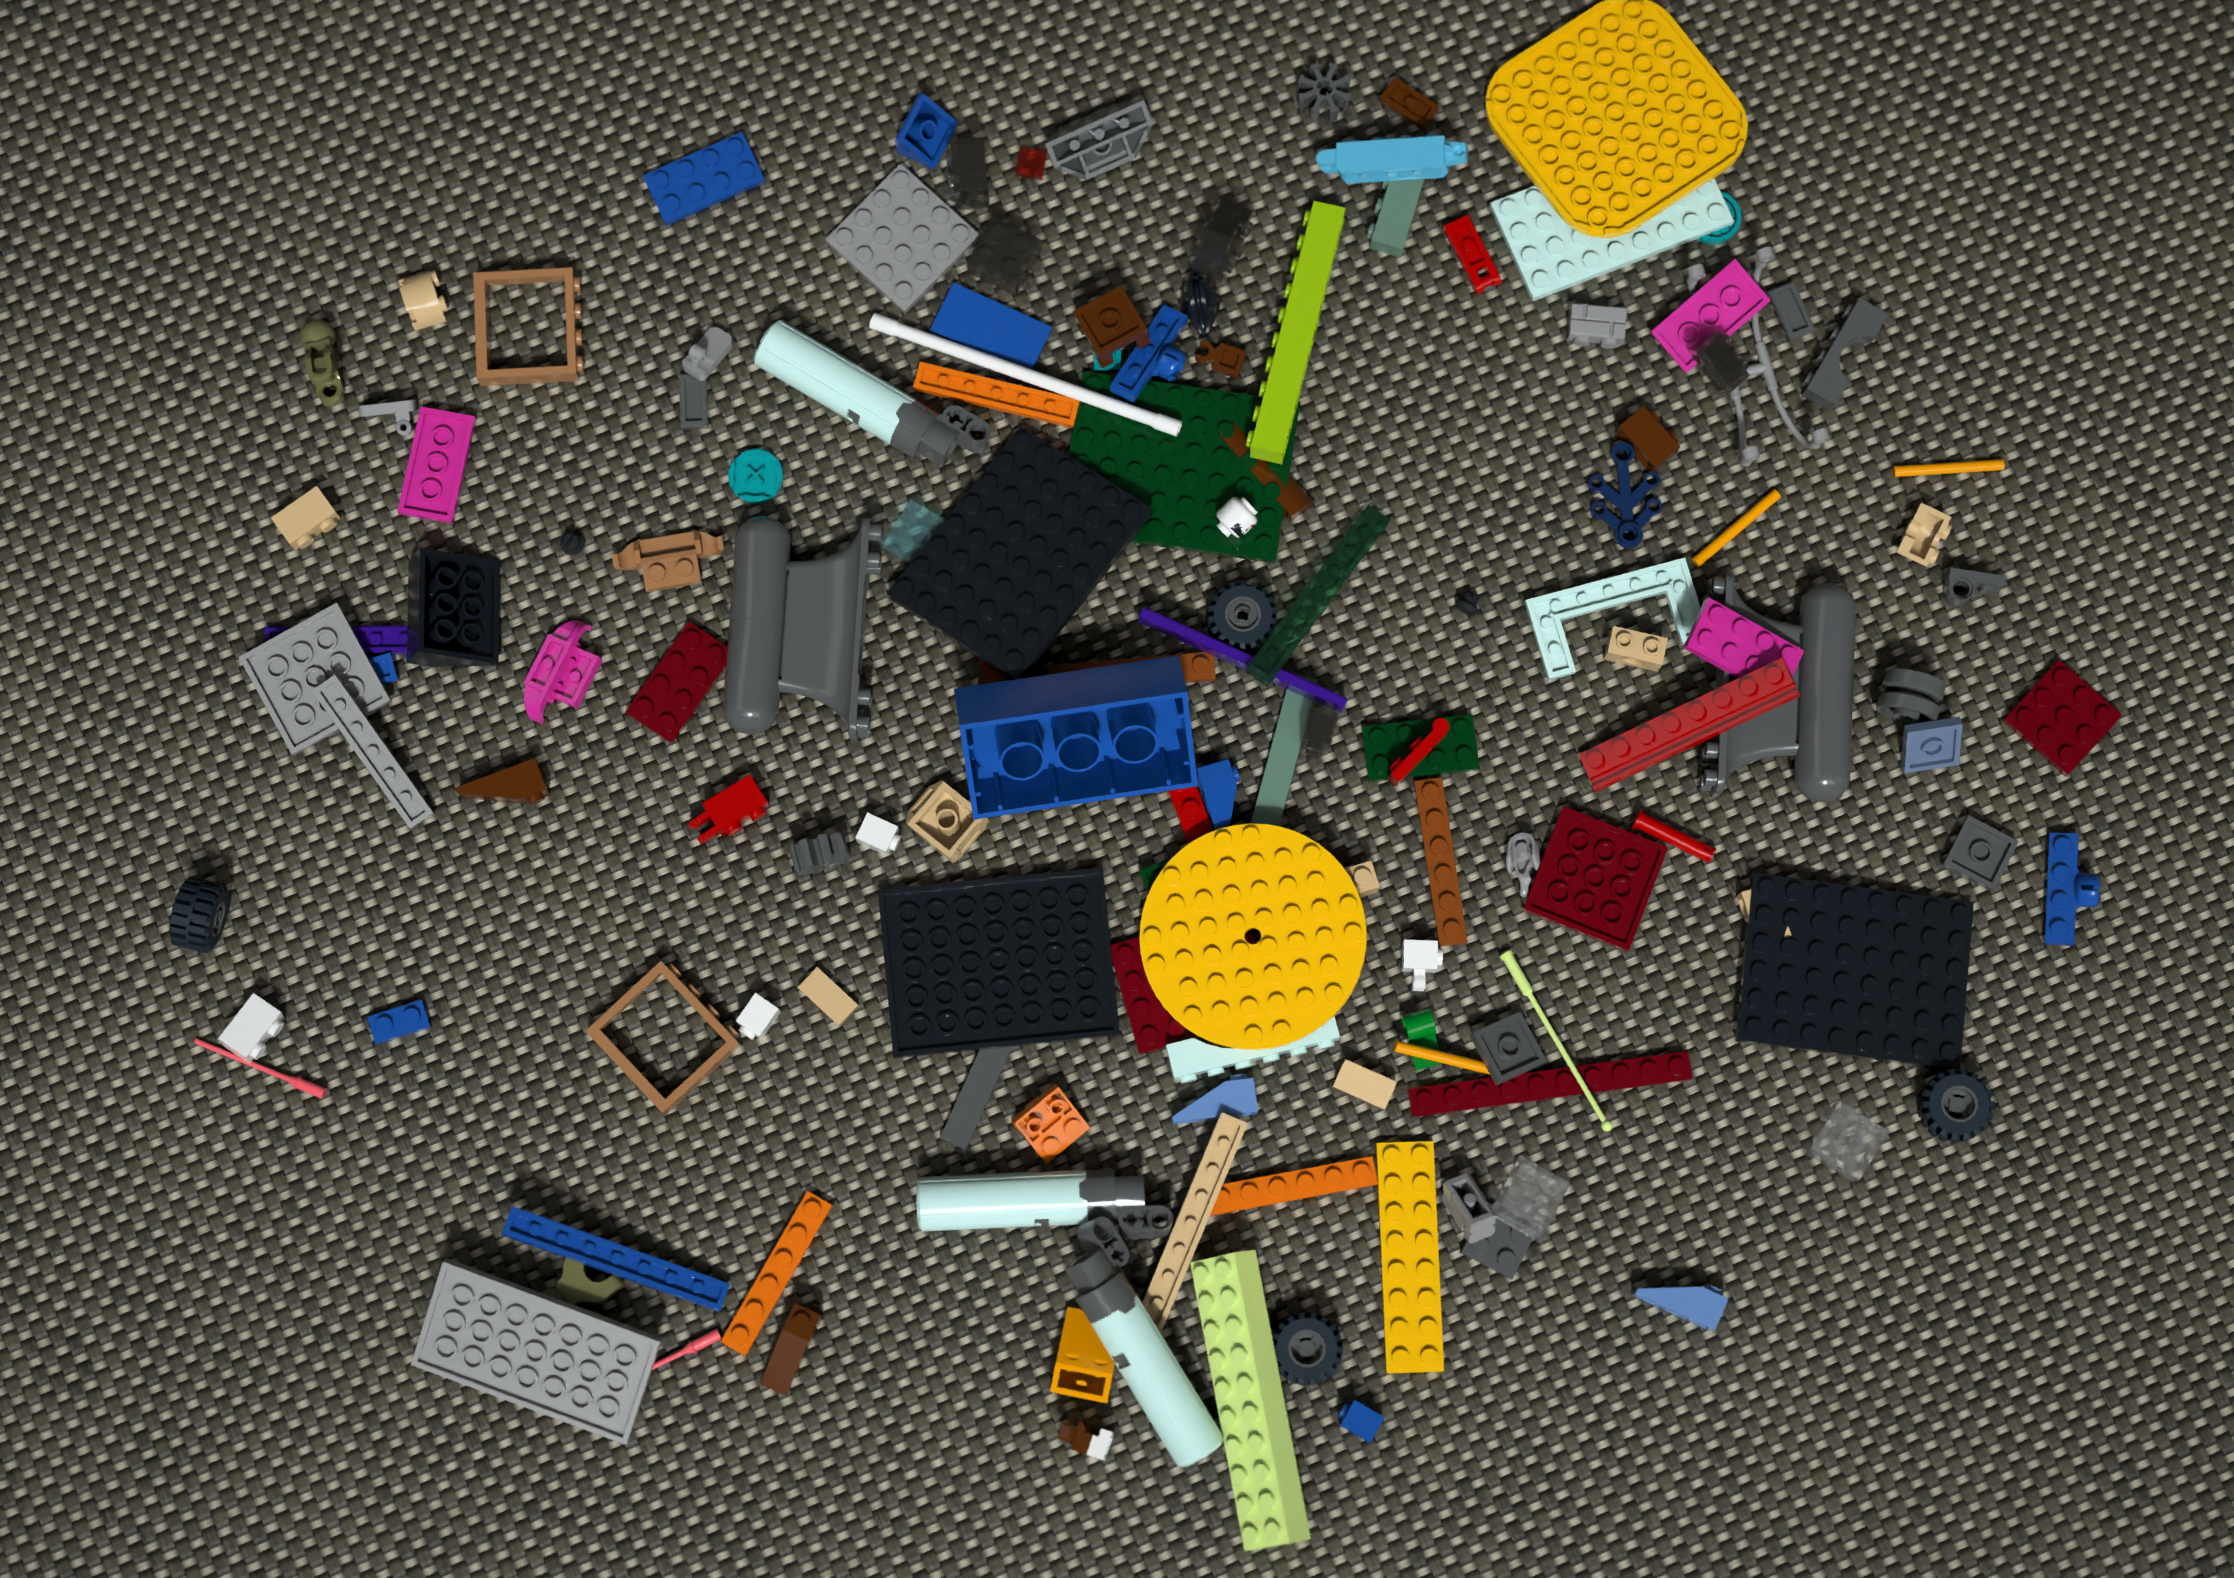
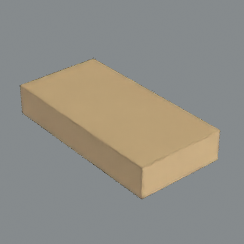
[798,967,859,1027]

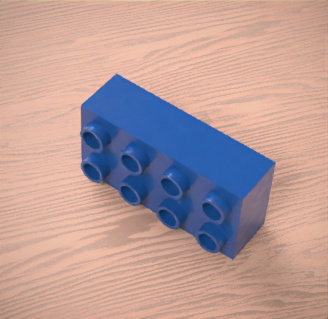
[954,655,1198,820]

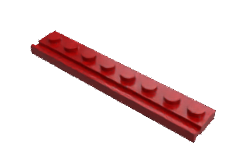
[1579,657,1801,792]

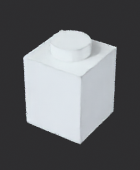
[855,812,901,856]
[736,993,781,1040]

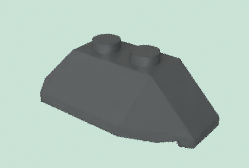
[1044,99,1153,180]

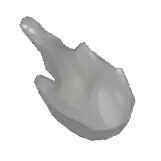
[1506,833,1539,897]

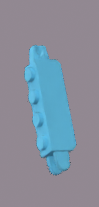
[1315,134,1468,184]

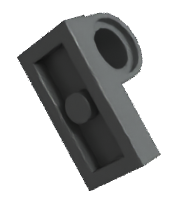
[1943,567,2006,607]

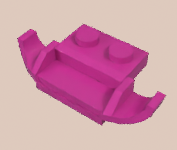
[524,620,603,724]

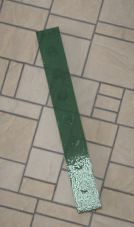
[1245,505,1391,687]

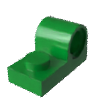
[1400,1008,1443,1071]

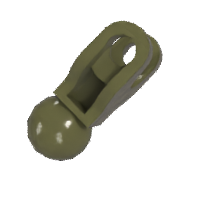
[300,320,345,407]
[540,1258,625,1307]

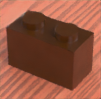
[1615,406,1680,472]

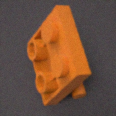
[1011,1084,1090,1164]

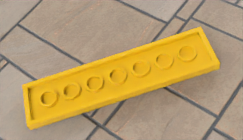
[1376,1141,1444,1374]

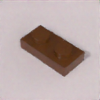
[1379,77,1440,131]

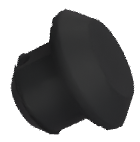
[560,531,585,555]
[1455,591,1479,615]

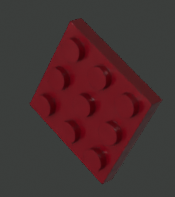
[2003,660,2122,777]

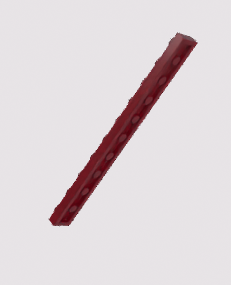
[1407,1051,1693,1118]

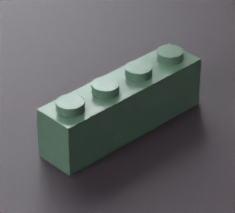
[1367,179,1424,258]

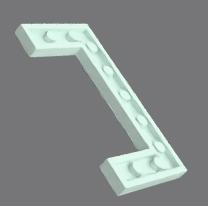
[1524,558,1701,681]

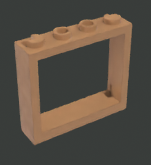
[473,267,584,386]
[586,961,741,1116]

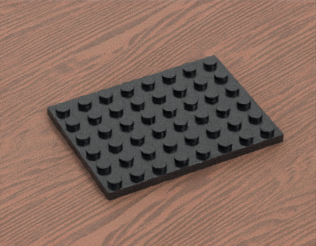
[886,426,1153,680]
[878,867,1120,1059]
[1735,873,1974,1070]

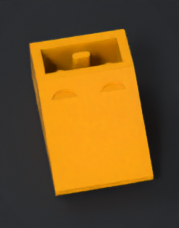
[1050,1307,1115,1404]

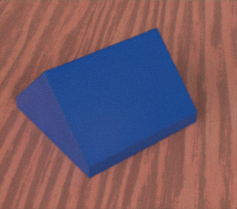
[895,93,958,169]

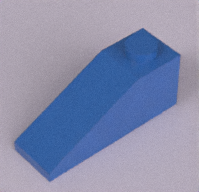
[1196,759,1240,831]

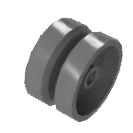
[1876,668,1946,724]

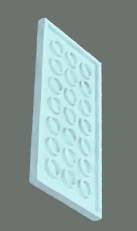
[1490,179,1734,302]

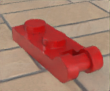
[1443,215,1502,295]
[1388,718,1449,787]

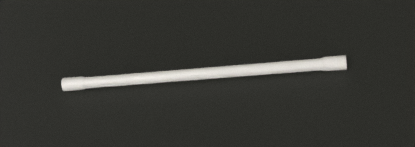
[869,313,1182,437]

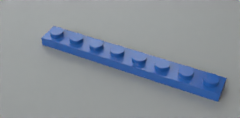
[501,1206,730,1312]

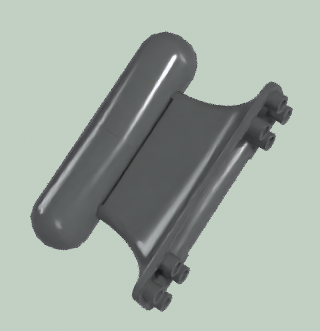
[723,516,883,743]
[1699,572,1856,802]

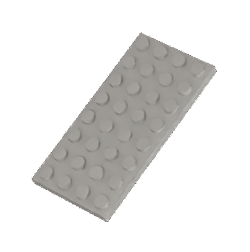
[411,1258,663,1445]

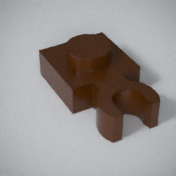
[1195,341,1247,379]

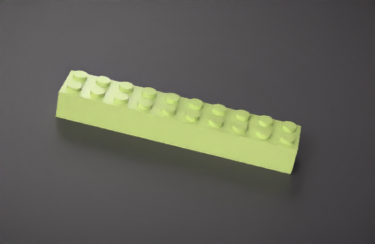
[1190,1250,1311,1551]

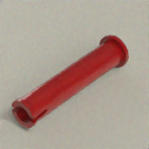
[1631,809,1716,864]

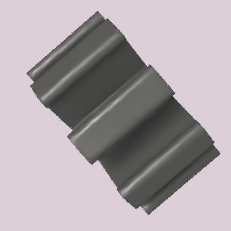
[1297,63,1351,123]
[789,832,851,876]

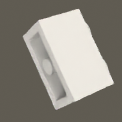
[218,993,284,1064]

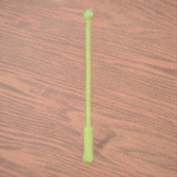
[1500,950,1613,1131]

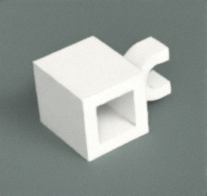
[1401,940,1443,991]

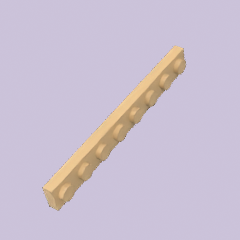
[1142,1112,1248,1333]

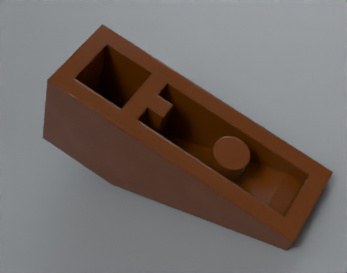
[455,758,550,805]
[760,1303,823,1396]

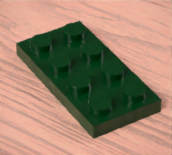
[1361,714,1480,783]

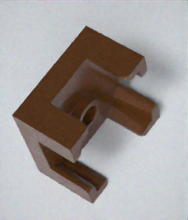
[1073,286,1151,369]

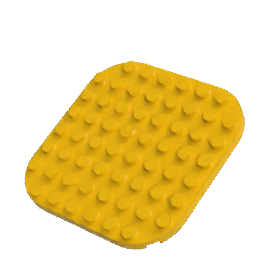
[1485,0,1748,238]

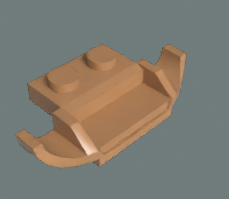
[612,530,724,592]

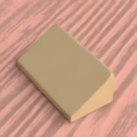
[1333,1059,1397,1110]

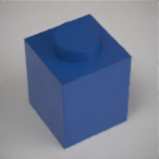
[1337,1400,1385,1443]

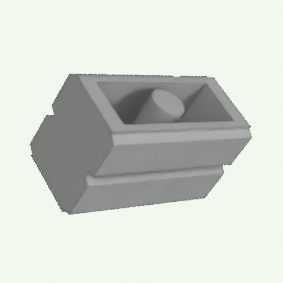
[1567,303,1627,349]
[1442,1173,1496,1243]

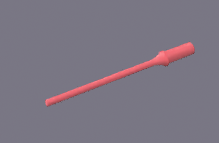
[194,1038,327,1099]
[652,1329,722,1370]

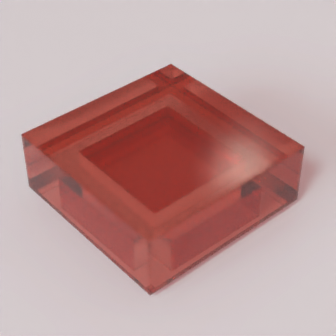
[1016,148,1047,180]

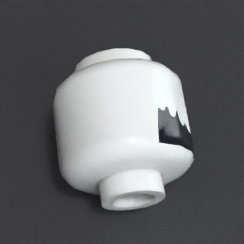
[1216,497,1258,538]

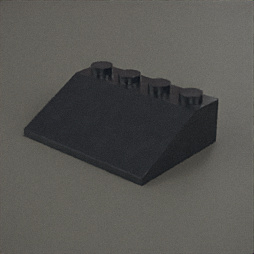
[407,547,500,667]

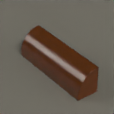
[1220,423,1315,522]

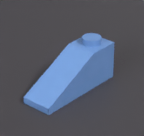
[1172,1074,1258,1125]
[1632,1284,1728,1331]

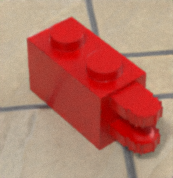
[688,774,770,844]

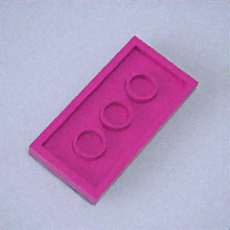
[1650,259,1771,373]
[397,407,476,524]
[1683,597,1804,678]

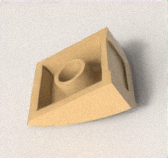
[906,781,989,863]

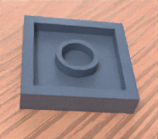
[1901,717,1963,773]

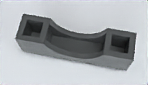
[1802,298,1888,412]

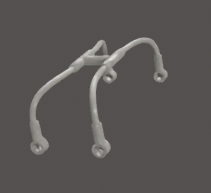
[1687,247,1830,466]

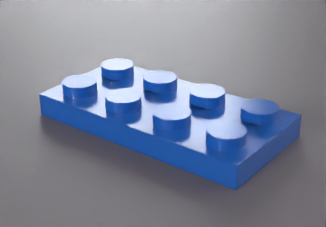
[643,132,765,226]

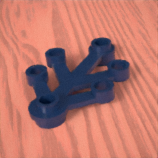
[1588,442,1663,549]

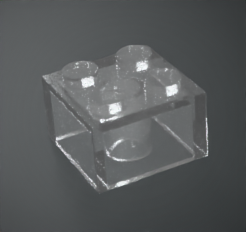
[1804,1101,1889,1182]
[1490,1155,1570,1241]

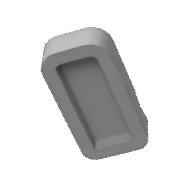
[682,327,733,381]
[359,400,417,435]

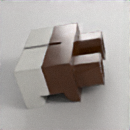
[1057,1421,1114,1461]

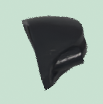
[1180,266,1221,336]

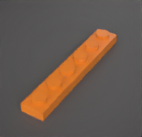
[913,362,1080,428]
[1209,1156,1378,1217]
[720,1191,833,1356]

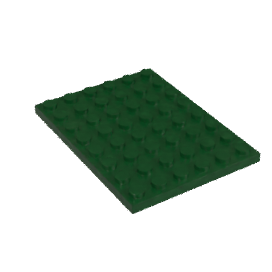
[1069,371,1300,563]

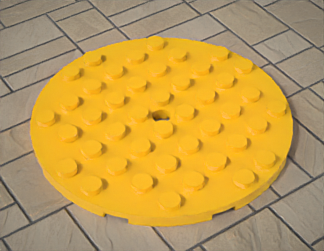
[1139,823,1367,1050]

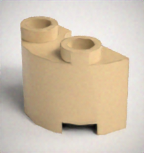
[398,270,448,331]
[1896,503,1952,567]

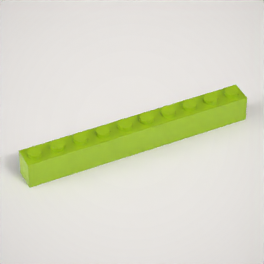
[1246,201,1346,464]

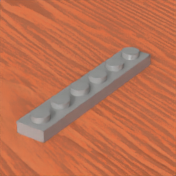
[312,674,435,829]

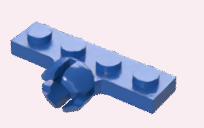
[1110,305,1188,402]
[2045,833,2100,946]

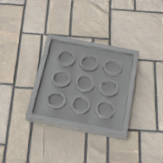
[825,163,980,314]
[239,603,392,755]

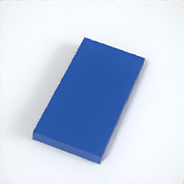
[930,282,1053,370]

